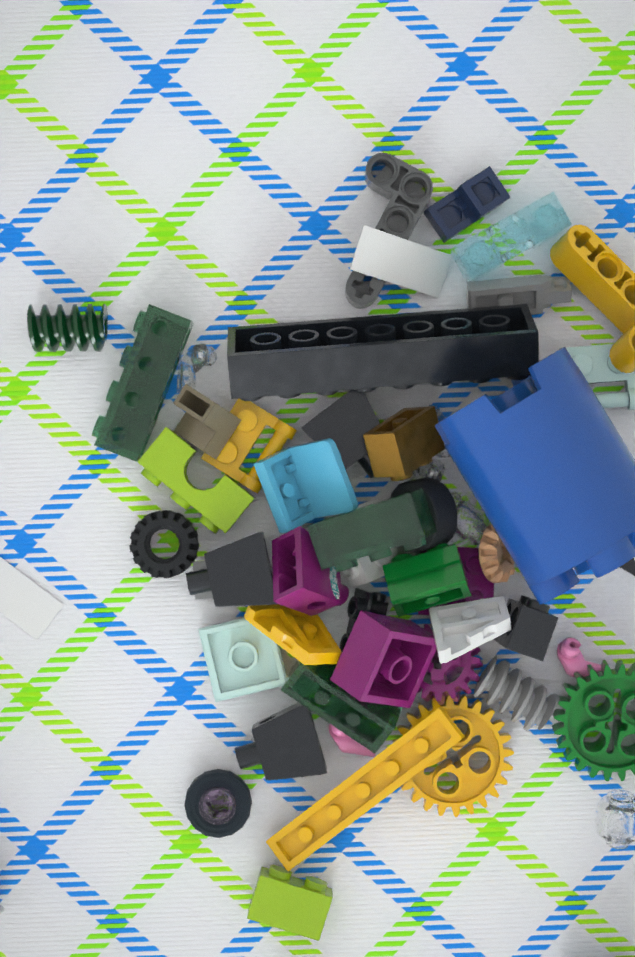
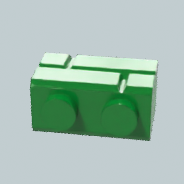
[382,543,471,617]

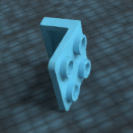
[253,438,358,534]

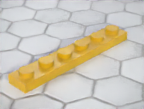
[266,706,465,872]

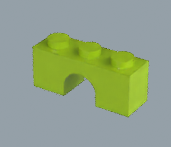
[138,427,255,534]

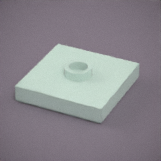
[198,617,289,702]

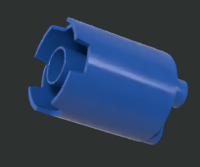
[435,347,635,604]

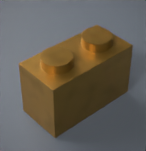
[363,406,445,481]

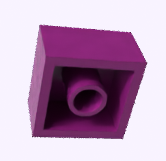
[330,610,437,708]

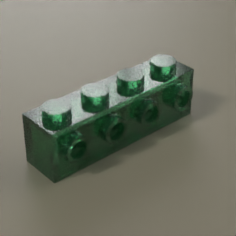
[92,304,194,462]

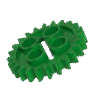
[552,660,635,781]

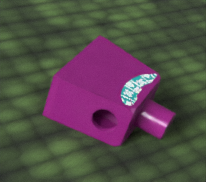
[272,526,349,616]

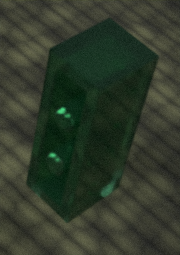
[307,488,437,572]
[281,660,402,754]

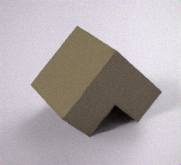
[173,384,241,459]

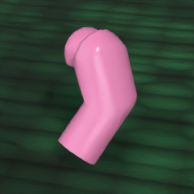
[557,637,601,678]
[329,715,377,757]

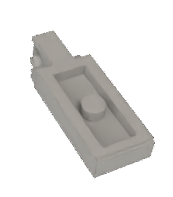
[467,275,572,315]

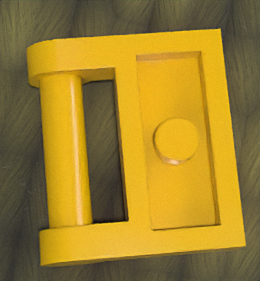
[201,398,297,494]

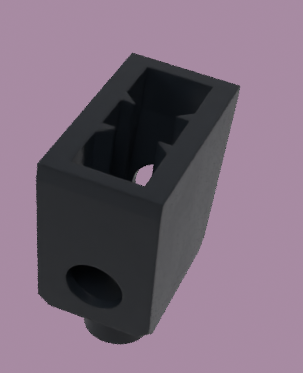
[301,389,380,479]
[186,531,277,607]
[235,699,327,780]

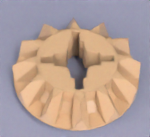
[479,524,515,583]

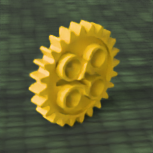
[392,694,514,817]

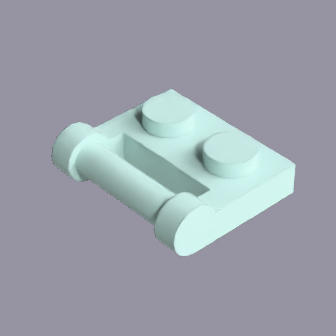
[559,344,635,410]

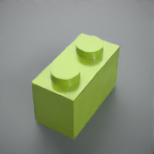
[247,865,333,941]

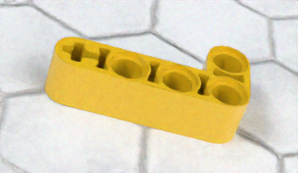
[550,225,635,373]

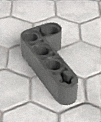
[345,153,433,308]

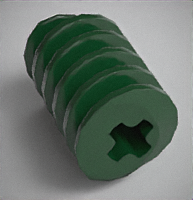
[27,304,108,352]

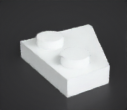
[429,596,511,664]

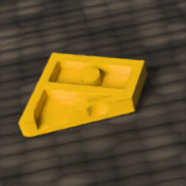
[244,604,342,665]

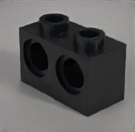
[494,595,558,661]

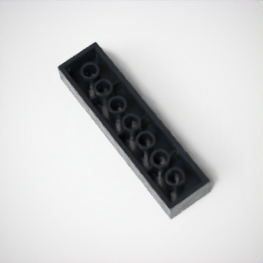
[227,304,539,401]

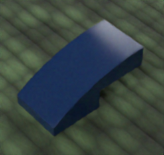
[423,166,510,243]

